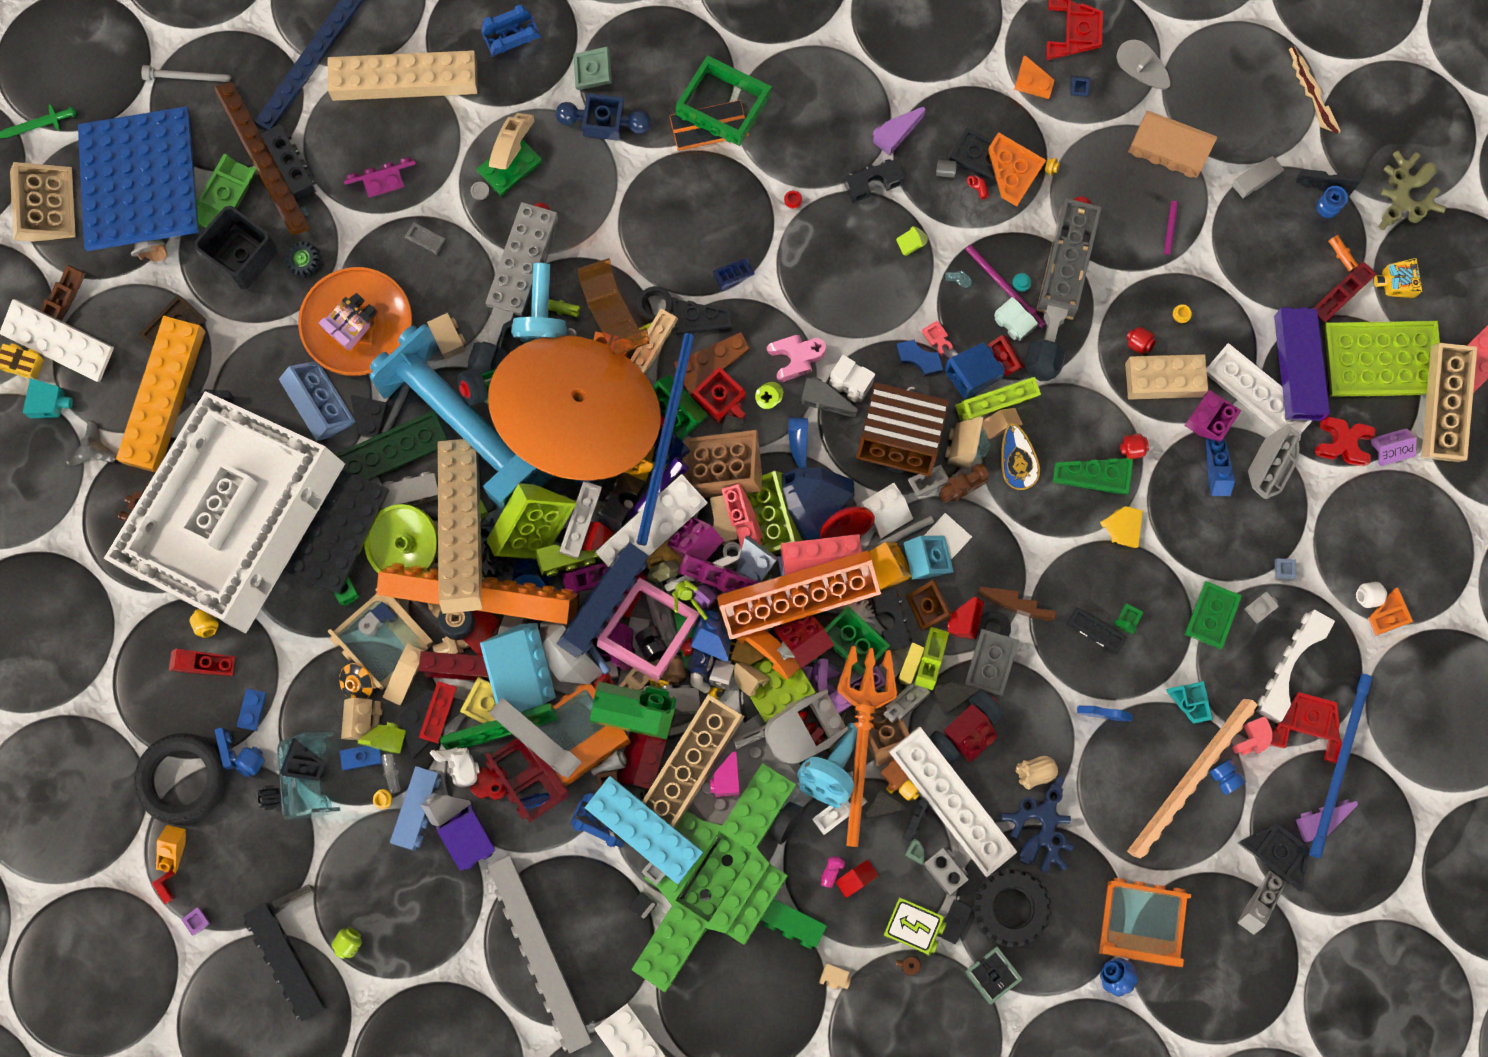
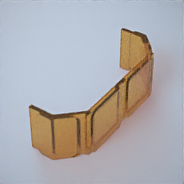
[577,258,650,355]

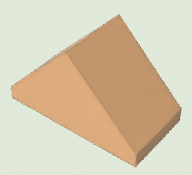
[982,408,1023,440]

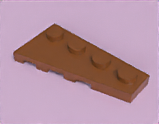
[673,332,749,396]

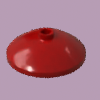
[820,506,875,539]

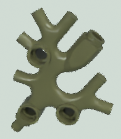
[1378,150,1446,230]

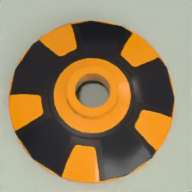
[339,663,373,699]

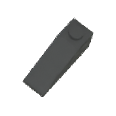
[801,377,857,418]

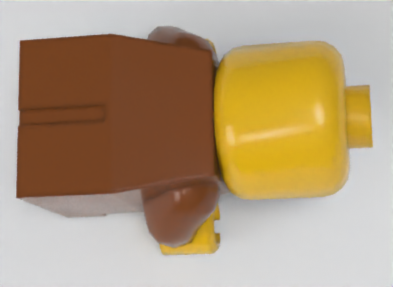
[881,760,920,801]

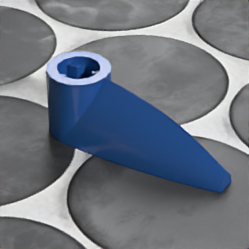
[788,417,808,468]

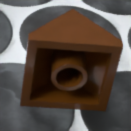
[906,579,952,630]

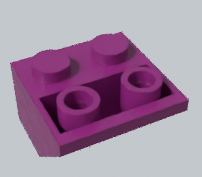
[1184,390,1242,442]
[667,517,724,560]

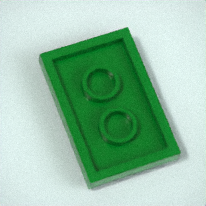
[476,139,542,197]
[1184,581,1242,650]

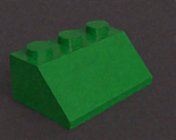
[653,375,708,446]
[824,606,890,676]

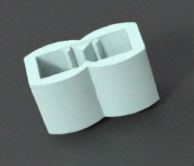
[994,297,1038,342]

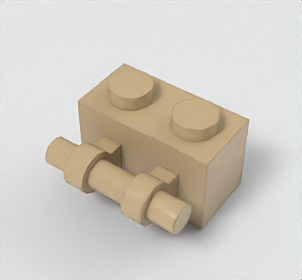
[341,698,383,741]

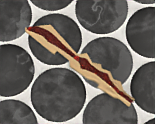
[1289,46,1340,134]

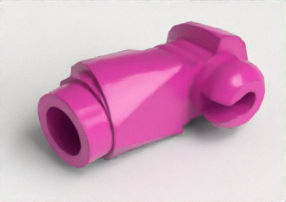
[821,856,845,888]

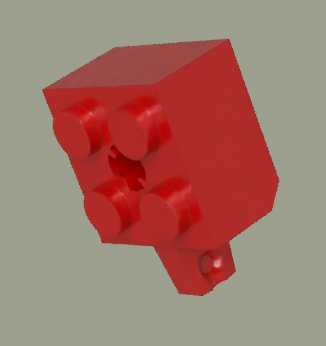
[692,366,746,424]

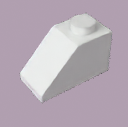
[709,660,735,690]

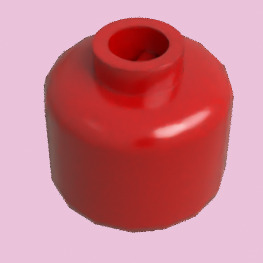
[1126,327,1156,354]
[1120,433,1149,459]

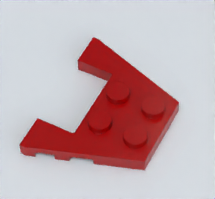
[1046,0,1103,60]
[1270,692,1342,763]

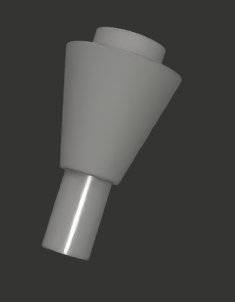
[591,750,627,776]

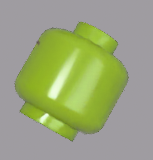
[331,927,362,959]

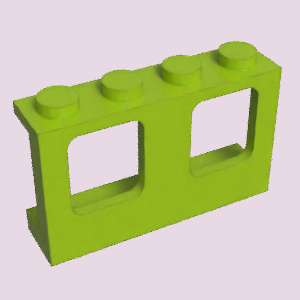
[955,377,1041,422]

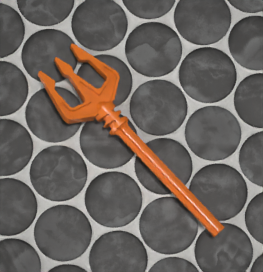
[837,646,897,847]

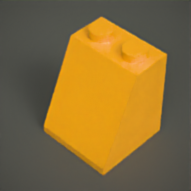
[868,542,912,598]

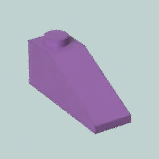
[873,107,926,156]

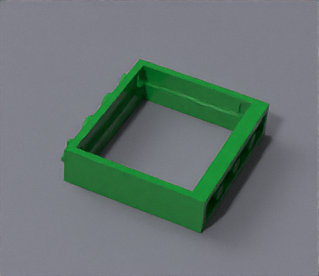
[676,55,772,146]

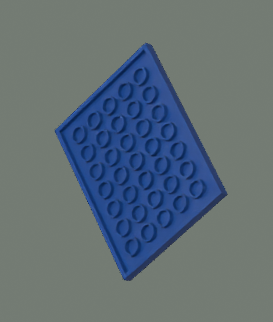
[78,106,199,251]

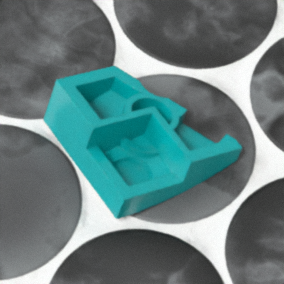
[1166,681,1213,724]

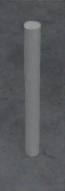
[863,516,934,552]

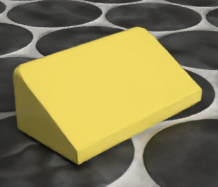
[899,643,924,684]

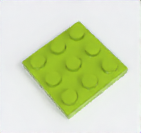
[750,658,816,724]

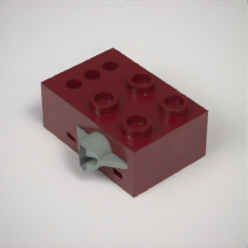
[772,615,834,668]

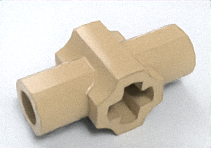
[433,637,469,654]

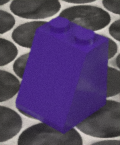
[436,800,495,871]

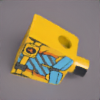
[1374,258,1422,298]

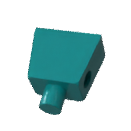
[23,378,73,418]

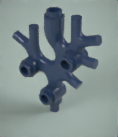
[1001,776,1075,873]

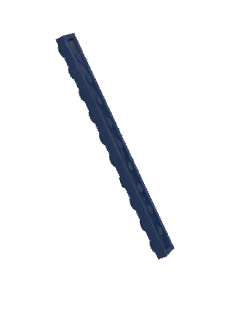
[254,0,364,131]

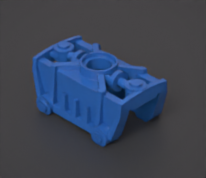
[481,4,541,57]
[570,793,625,848]

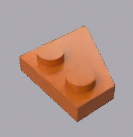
[1014,56,1054,99]
[1368,588,1413,636]

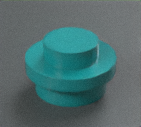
[1012,273,1031,292]

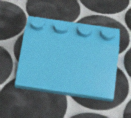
[480,623,556,712]

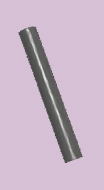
[382,382,410,433]

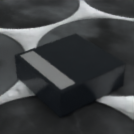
[629,892,657,920]

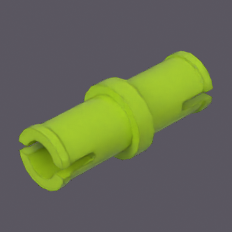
[549,299,581,318]

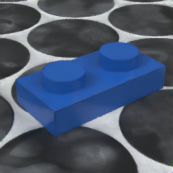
[236,689,267,732]
[215,728,237,770]

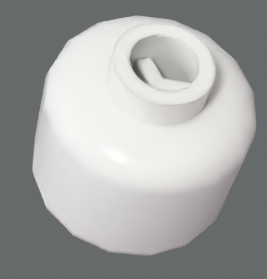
[1356,582,1387,608]

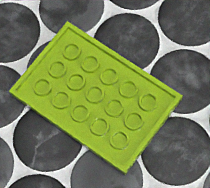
[1324,321,1440,397]

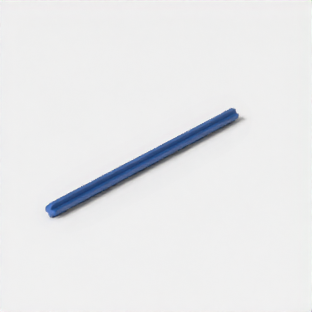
[637,333,694,546]

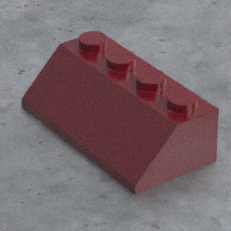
[617,714,675,791]

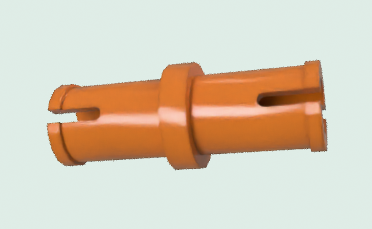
[1328,235,1359,272]

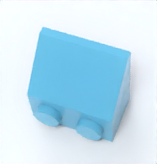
[904,536,954,579]

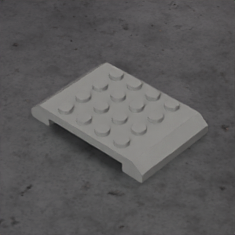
[687,713,801,847]

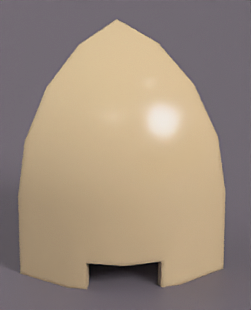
[734,663,769,696]

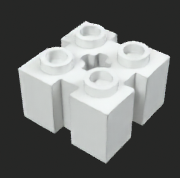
[829,355,875,403]

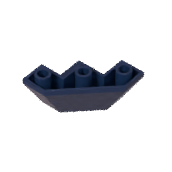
[782,468,855,541]

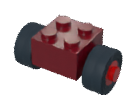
[929,689,1004,765]

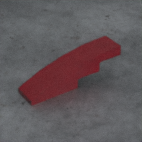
[1313,261,1377,323]

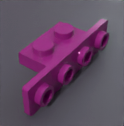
[344,157,416,197]

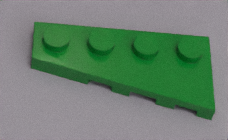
[1052,457,1133,495]

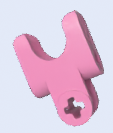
[766,335,826,382]

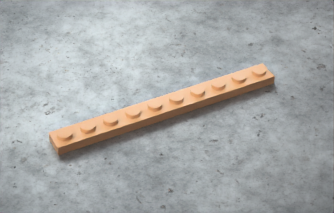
[1127,699,1257,858]

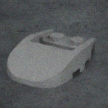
[765,689,848,765]

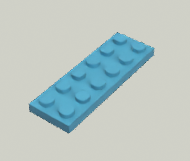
[585,776,703,884]

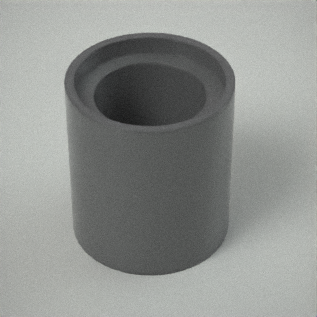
[936,159,956,178]

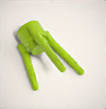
[672,580,708,620]

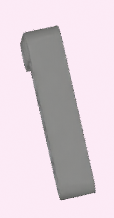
[489,698,581,778]

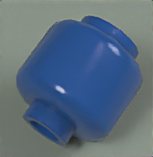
[235,746,265,777]

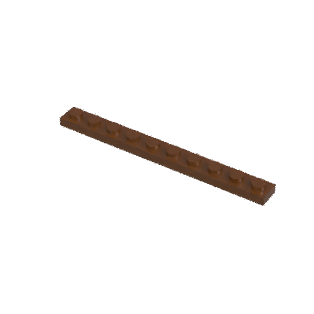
[215,82,310,236]

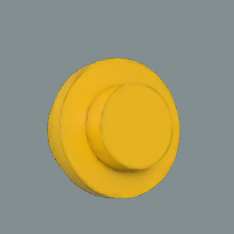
[1045,157,1060,176]
[1173,305,1192,323]
[373,789,392,809]

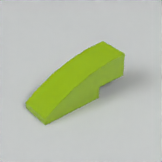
[914,627,949,690]

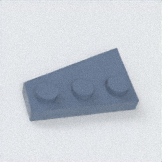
[736,535,778,583]

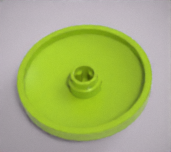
[365,504,438,573]

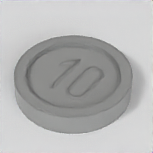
[471,182,489,200]

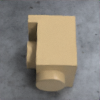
[819,964,851,990]

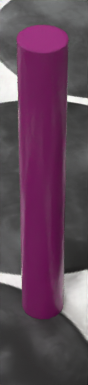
[1164,201,1178,255]

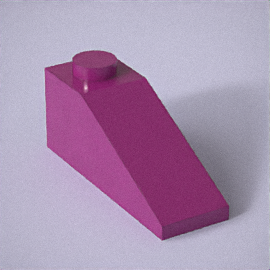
[562,562,608,592]

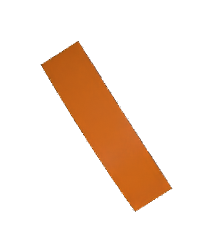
[736,630,800,680]

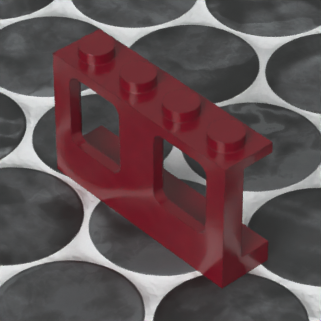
[418,651,490,682]
[485,738,569,823]

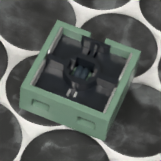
[964,947,1023,1005]

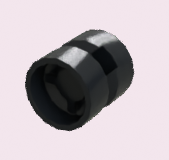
[635,626,668,662]

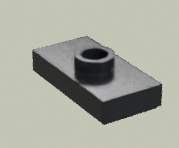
[938,899,973,945]

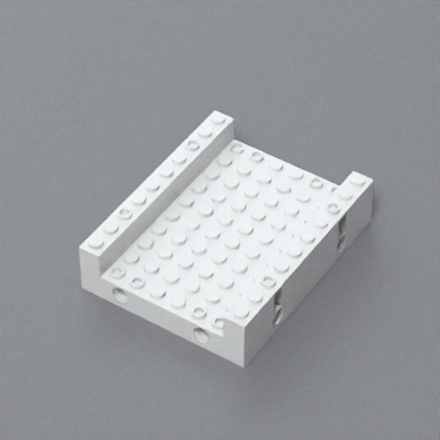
[104,391,345,634]

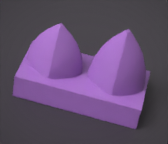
[811,659,841,695]

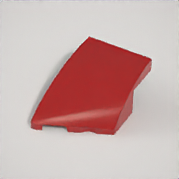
[455,610,499,656]

